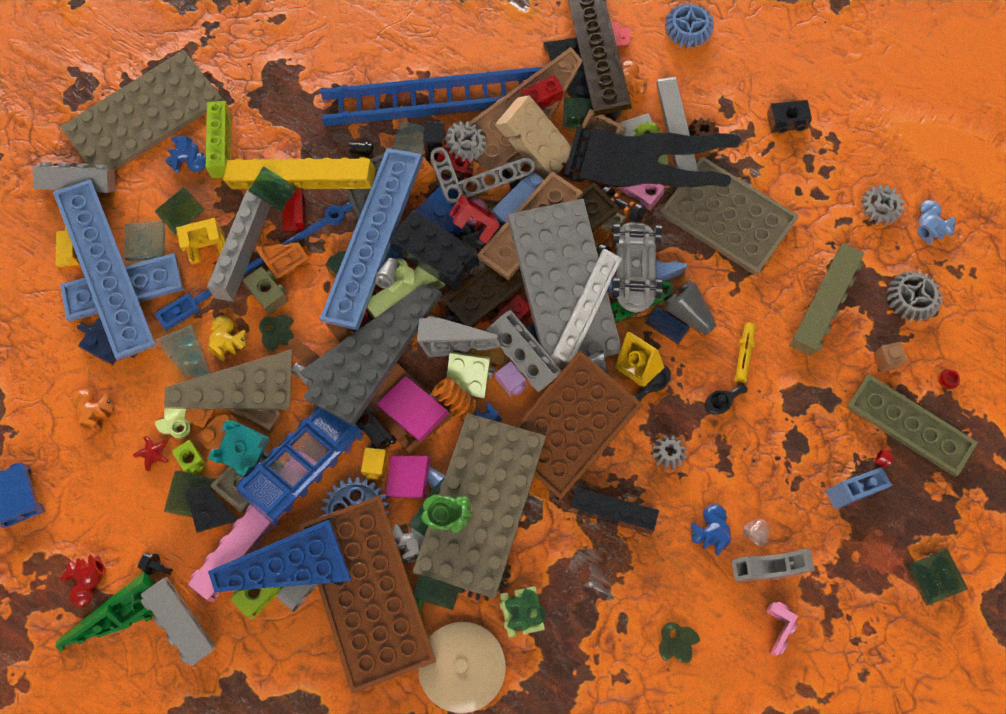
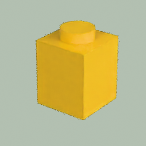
[361,448,388,481]

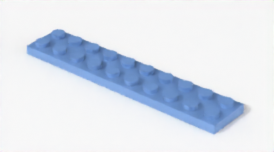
[320,148,423,330]
[53,180,156,361]

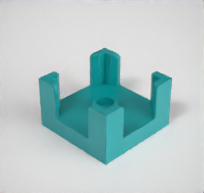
[207,420,270,477]

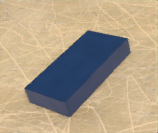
[646,306,690,345]

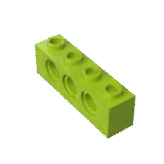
[206,101,231,178]
[230,587,283,620]

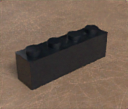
[570,487,659,535]

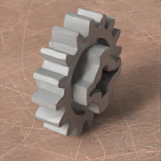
[444,121,486,162]
[860,184,905,226]

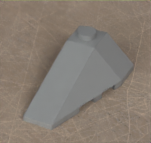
[417,316,502,357]

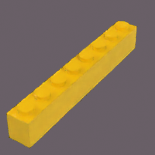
[223,157,376,189]

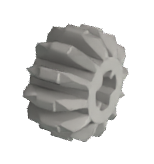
[652,435,687,470]

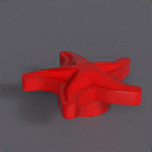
[133,436,169,471]

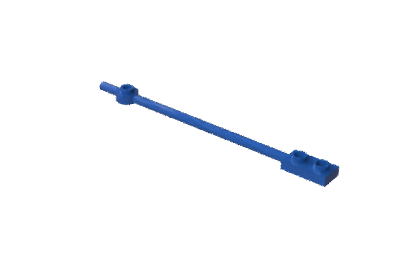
[155,201,353,331]

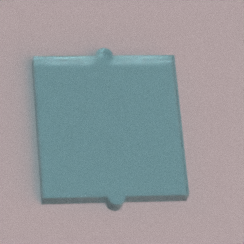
[392,121,425,154]

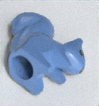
[917,200,956,244]

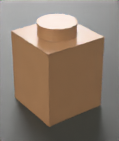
[874,342,907,372]

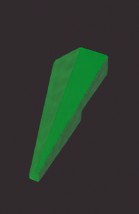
[55,572,156,651]

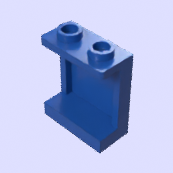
[0,463,45,528]

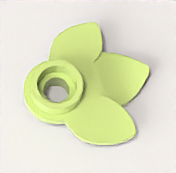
[388,258,416,293]
[155,408,191,439]

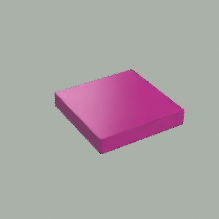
[385,456,431,499]

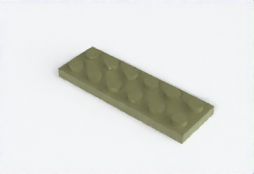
[846,374,978,477]

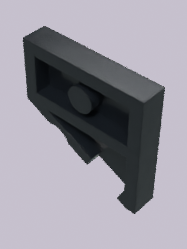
[186,486,237,533]

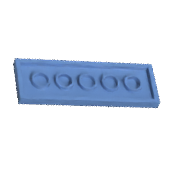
[60,253,184,322]

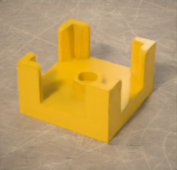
[176,218,226,264]

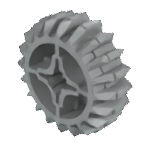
[887,269,943,323]

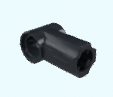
[356,409,392,448]

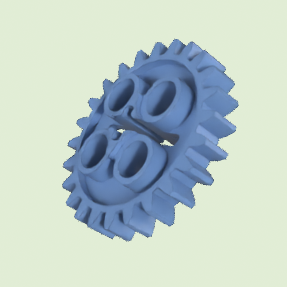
[321,477,389,517]

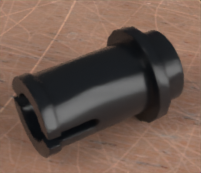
[349,141,374,156]

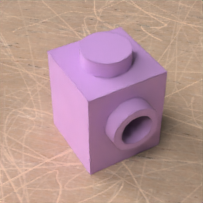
[495,362,526,397]

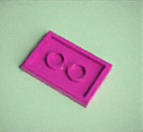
[377,376,449,443]

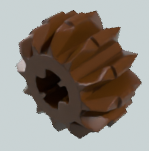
[688,116,719,136]

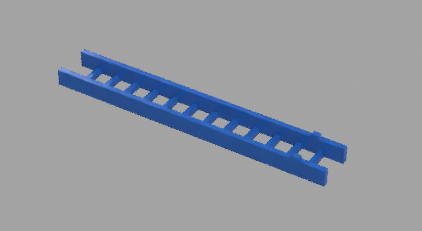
[320,66,544,126]

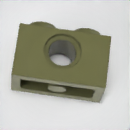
[243,266,288,315]

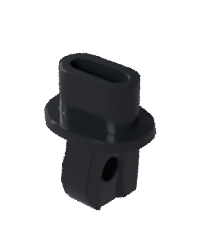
[138,553,173,575]

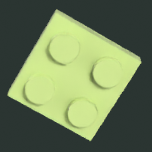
[447,351,490,398]

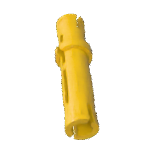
[734,323,756,383]

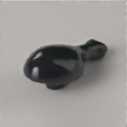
[633,365,671,402]
[704,383,748,415]

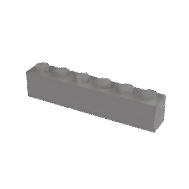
[207,190,271,301]

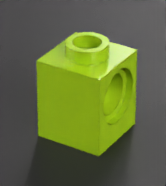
[172,440,207,475]

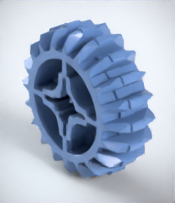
[665,2,714,49]

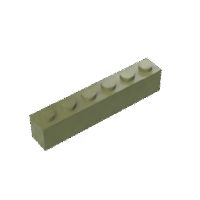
[789,243,864,356]

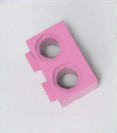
[620,184,664,211]

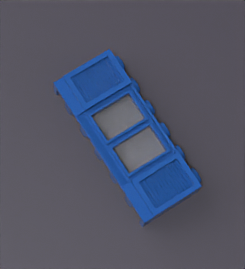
[237,407,363,527]

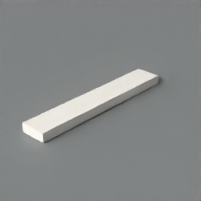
[552,249,622,364]

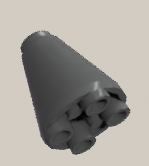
[663,280,717,335]

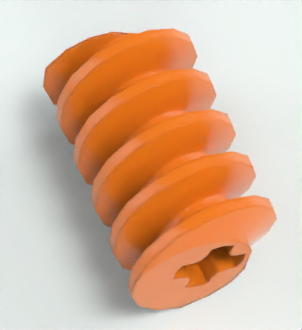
[431,377,477,420]

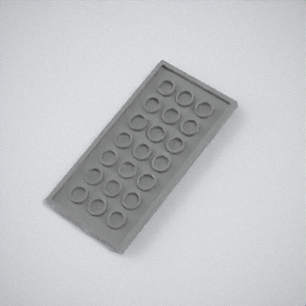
[507,199,621,368]

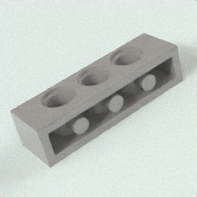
[486,310,562,392]

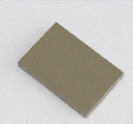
[210,450,284,513]

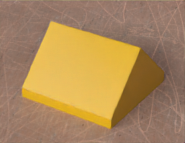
[615,332,665,387]

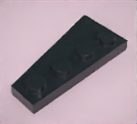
[543,38,591,105]

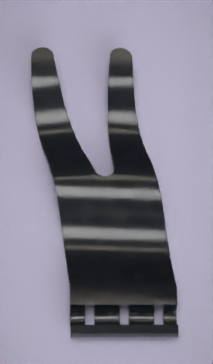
[564,125,741,187]

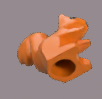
[621,60,649,97]
[71,389,114,432]

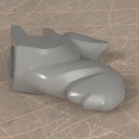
[393,516,428,565]

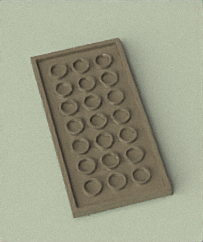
[60,50,223,171]
[413,413,546,599]

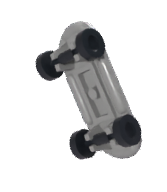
[612,222,663,313]

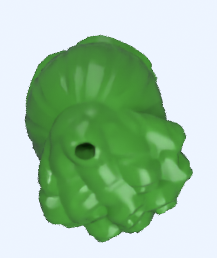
[421,495,472,533]

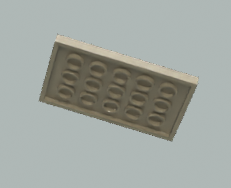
[660,156,799,276]

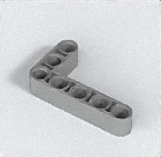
[430,147,535,204]

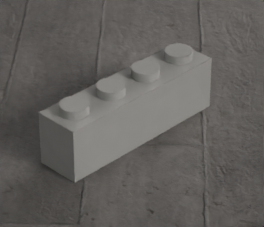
[32,162,115,193]
[140,577,216,666]

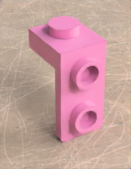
[766,602,798,656]

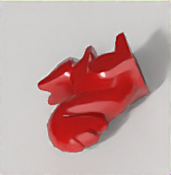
[60,555,106,607]

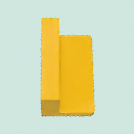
[56,226,80,267]

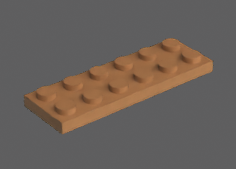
[477,171,583,280]

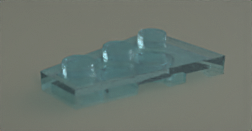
[154,325,211,378]

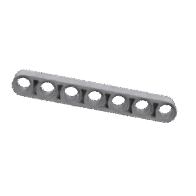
[656,76,698,171]

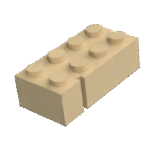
[495,95,572,179]

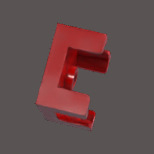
[449,195,500,244]

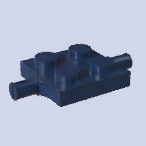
[77,316,138,366]

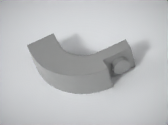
[732,549,815,582]

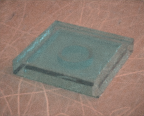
[124,221,165,261]

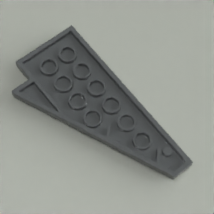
[300,284,442,426]

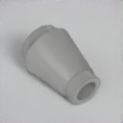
[375,258,398,288]

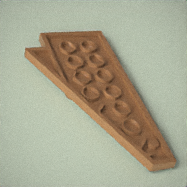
[469,47,583,176]

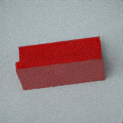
[282,188,306,233]

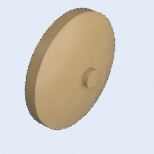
[418,622,506,713]

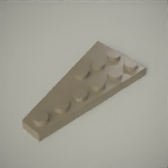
[164,350,293,410]

